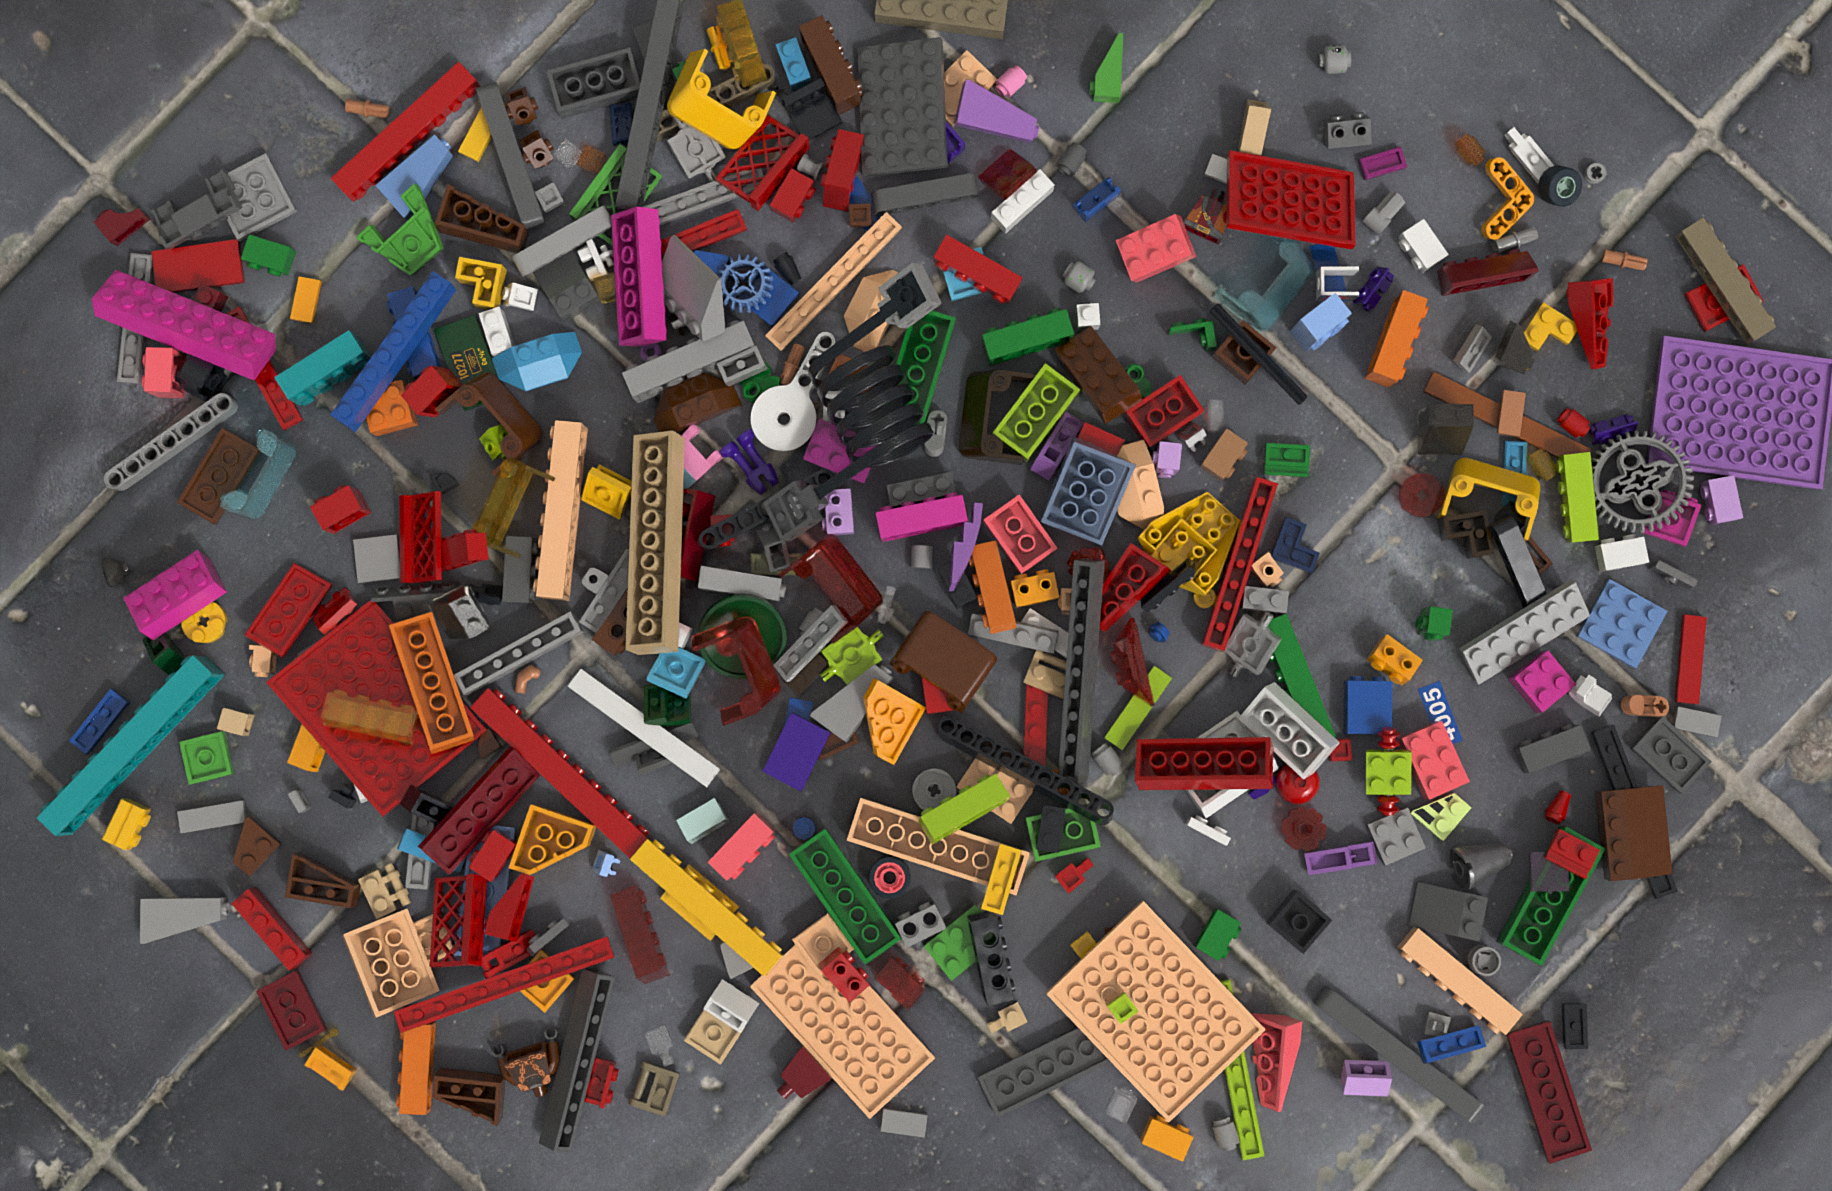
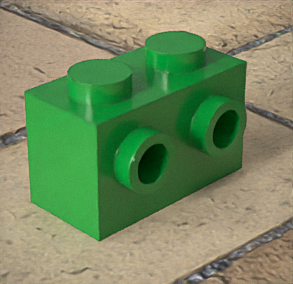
[1415,606,1453,641]

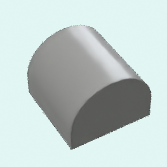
[911,545,933,569]

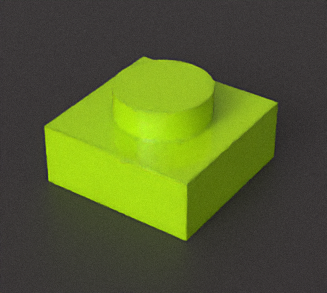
[1107,992,1138,1025]

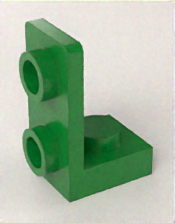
[1167,319,1217,352]

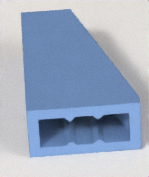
[375,134,453,221]

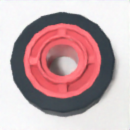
[869,856,911,899]

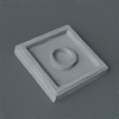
[353,534,400,584]

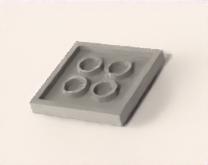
[227,153,297,242]

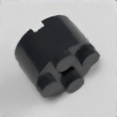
[175,354,227,402]

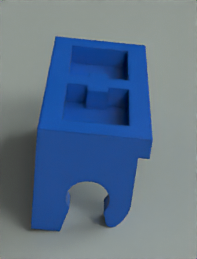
[1072,177,1121,222]

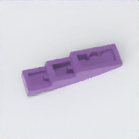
[949,503,983,591]

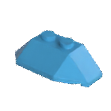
[492,332,582,392]

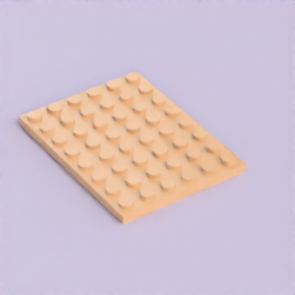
[1046,900,1266,1122]

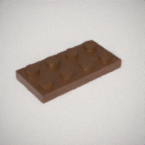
[177,428,262,525]

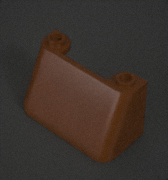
[889,611,997,713]

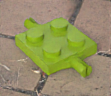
[819,625,884,685]

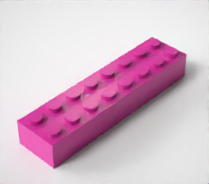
[92,270,276,380]

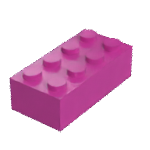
[876,492,968,542]
[124,550,227,640]

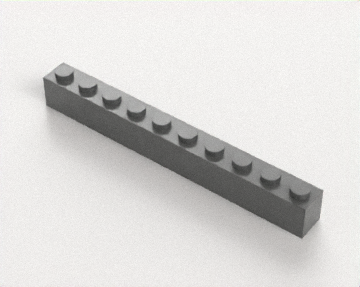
[1058,558,1105,783]

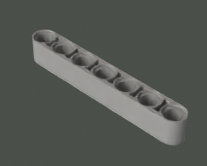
[104,393,238,491]

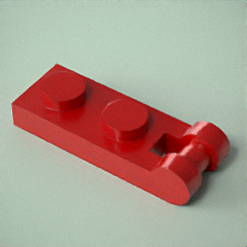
[482,929,542,979]

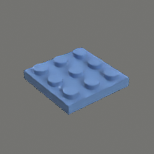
[1576,579,1668,669]

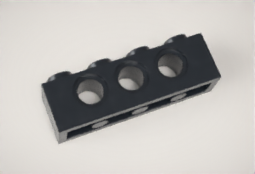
[967,911,1015,1006]

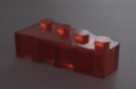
[610,886,670,984]

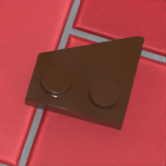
[233,815,281,877]

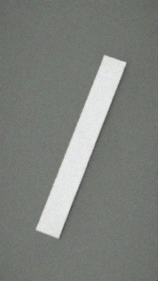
[568,669,720,787]

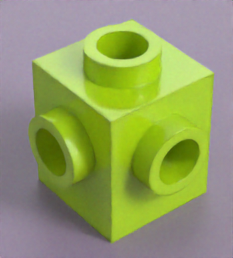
[479,424,509,460]

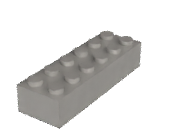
[622,320,754,403]

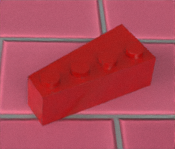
[1100,543,1172,632]

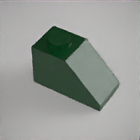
[142,632,185,675]

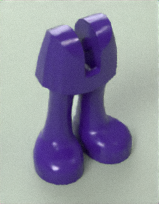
[719,428,779,495]

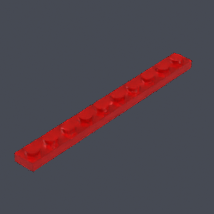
[394,936,615,1033]

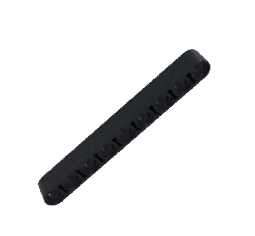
[938,716,1114,825]

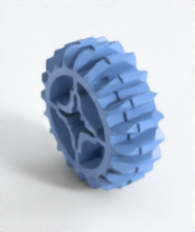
[718,254,774,313]

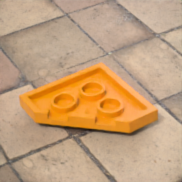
[863,678,926,765]

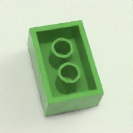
[1025,803,1101,862]

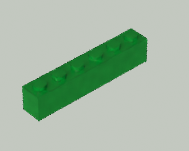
[1268,613,1336,738]

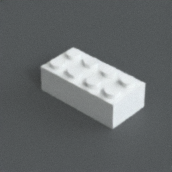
[1239,682,1340,779]

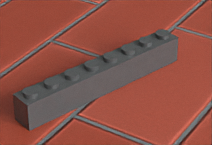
[539,968,615,1152]

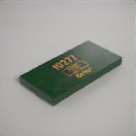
[434,315,499,411]

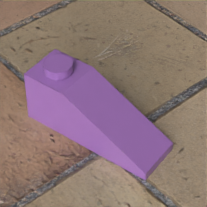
[1030,412,1085,480]

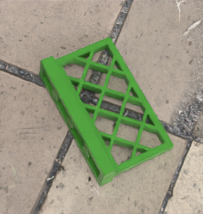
[569,144,663,246]

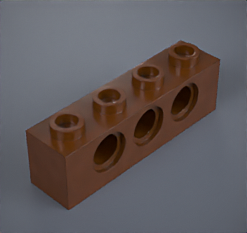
[592,589,628,656]

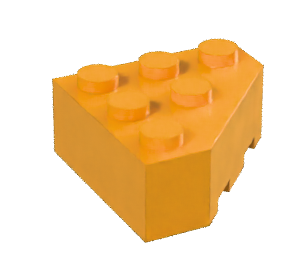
[509,804,596,875]

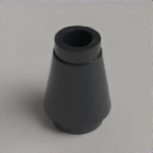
[773,252,802,286]

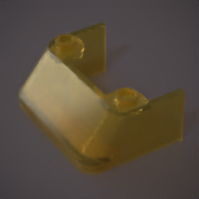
[472,457,556,558]

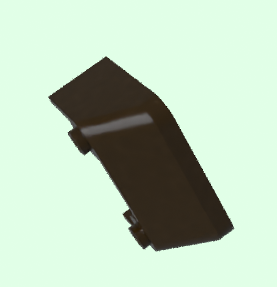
[958,370,1034,465]

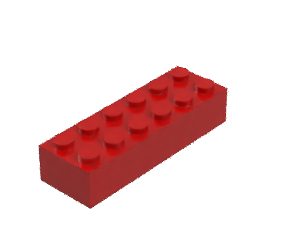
[1135,737,1274,790]

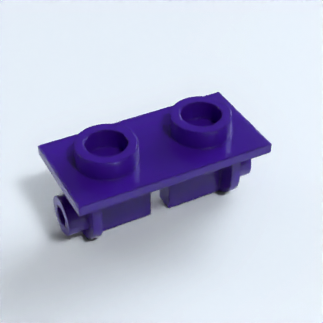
[1353,267,1394,312]
[1589,414,1638,445]

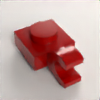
[1055,857,1094,894]

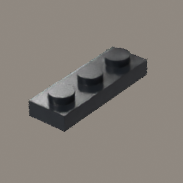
[1140,557,1196,613]

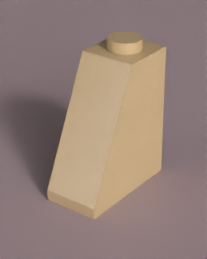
[1238,99,1271,156]

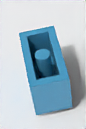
[776,37,812,92]

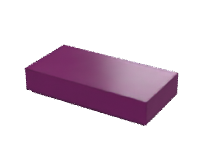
[1358,146,1407,181]

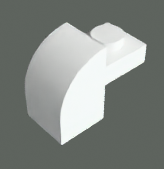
[1569,675,1612,717]

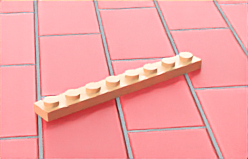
[765,212,902,352]

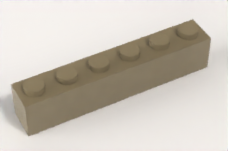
[1675,217,1776,345]

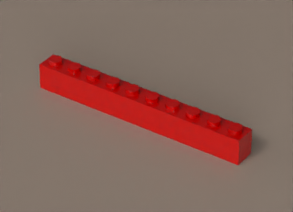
[470,688,651,859]

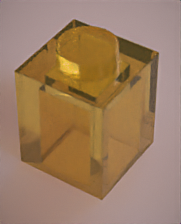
[593,272,616,304]

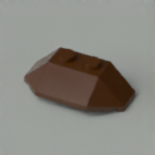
[654,373,742,433]

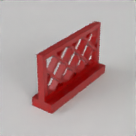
[715,115,810,211]
[399,491,442,584]
[429,874,487,968]

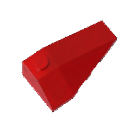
[1566,278,1614,369]

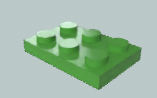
[924,904,993,981]

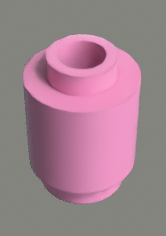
[995,65,1027,98]

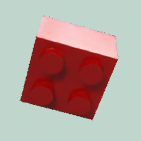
[401,365,463,418]
[310,485,372,534]

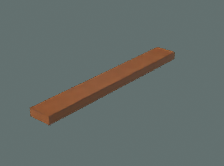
[1423,372,1591,459]

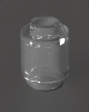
[1202,400,1225,432]

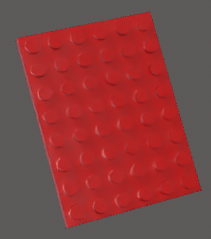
[266,600,487,817]

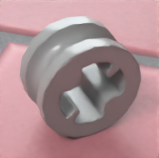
[1584,163,1606,184]

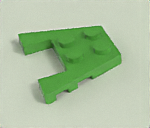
[356,183,444,276]

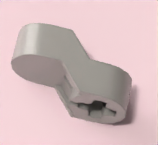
[924,410,947,457]

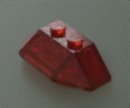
[1111,618,1155,707]

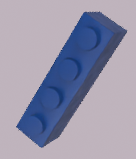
[386,286,441,379]

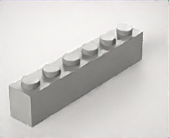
[454,611,584,695]

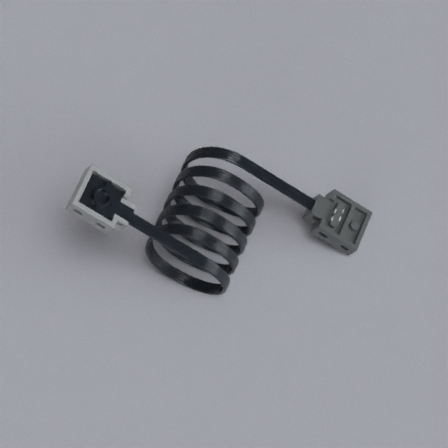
[763,263,942,542]

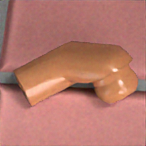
[514,665,540,694]

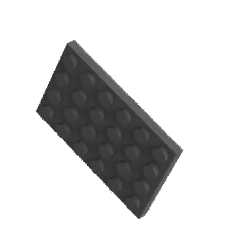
[858,37,948,177]

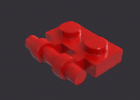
[312,587,357,635]

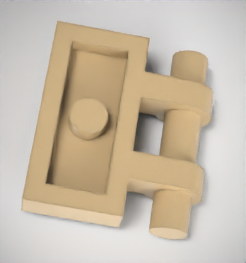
[358,863,411,920]

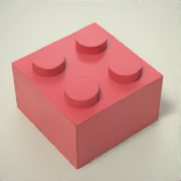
[142,347,187,399]

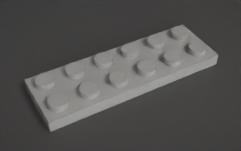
[1459,579,1590,685]

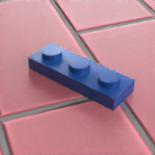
[69,689,130,754]
[1417,1025,1486,1064]

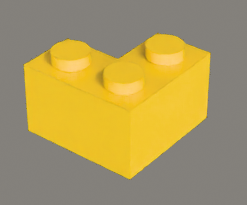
[455,257,507,310]

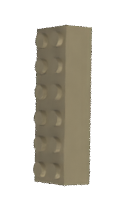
[875,0,1008,39]

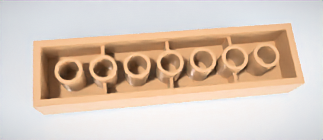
[533,420,588,601]
[847,797,1030,895]

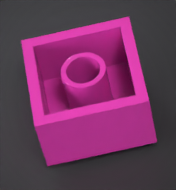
[1508,650,1576,713]

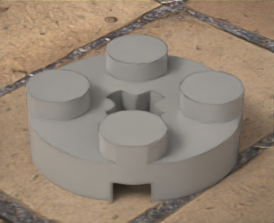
[912,768,956,810]

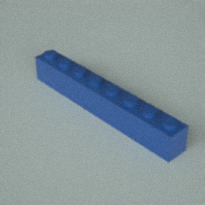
[330,272,456,433]

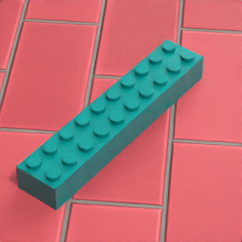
[37,655,225,836]

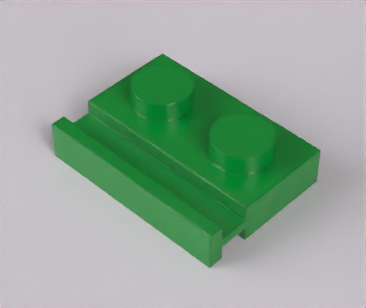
[1264,443,1310,478]

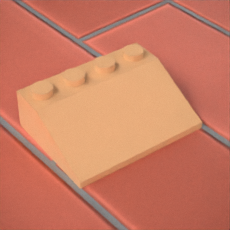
[342,909,440,1018]

